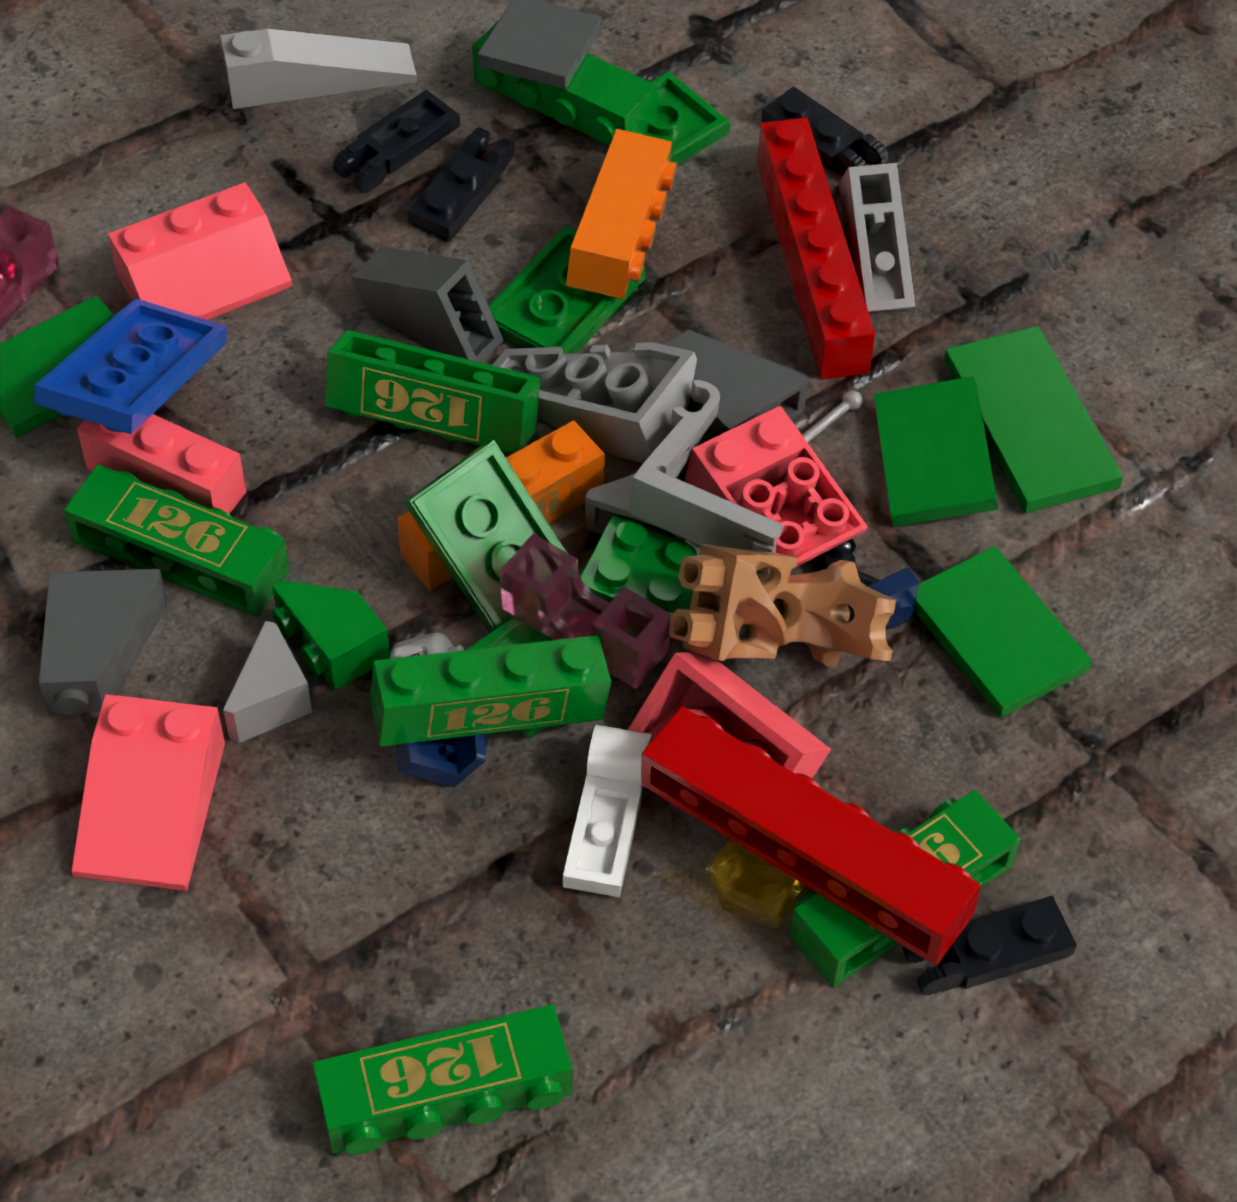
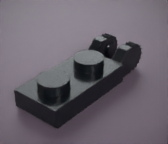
[761,86,889,176]
[332,90,460,193]
[407,127,516,241]
[902,895,1077,995]

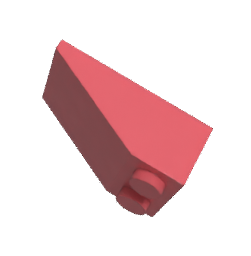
[72,694,225,891]

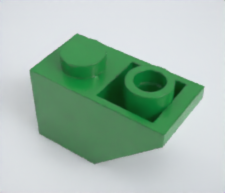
[271,580,390,691]

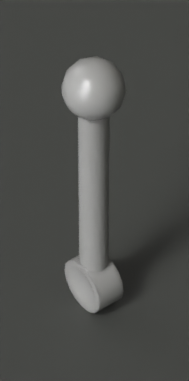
[802,390,863,443]

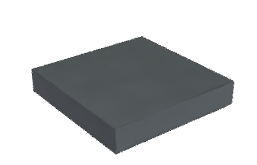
[478,0,602,89]

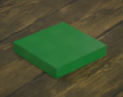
[644,71,730,165]

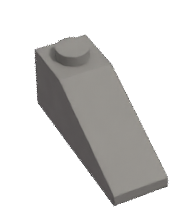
[839,163,915,313]

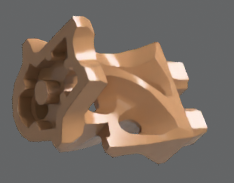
[669,544,896,668]

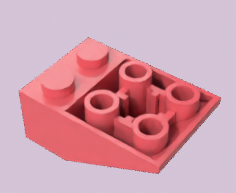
[685,405,868,567]

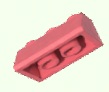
[108,182,292,320]
[628,652,831,779]

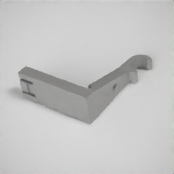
[629,380,784,574]

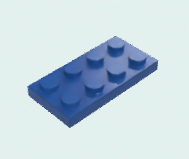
[34,298,227,434]

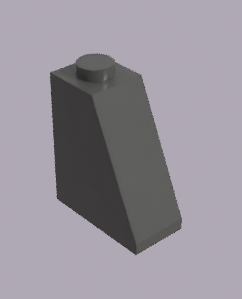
[351,246,504,363]
[660,330,808,441]
[39,569,167,716]

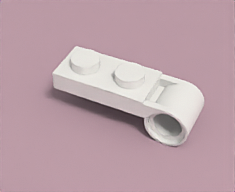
[563,725,653,897]

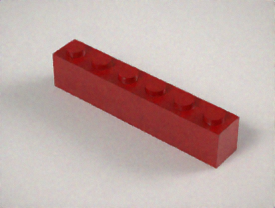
[757,117,875,380]
[641,706,981,966]

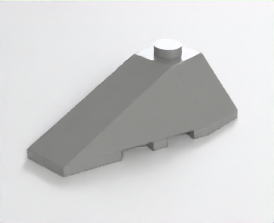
[220,29,417,109]
[492,342,697,464]

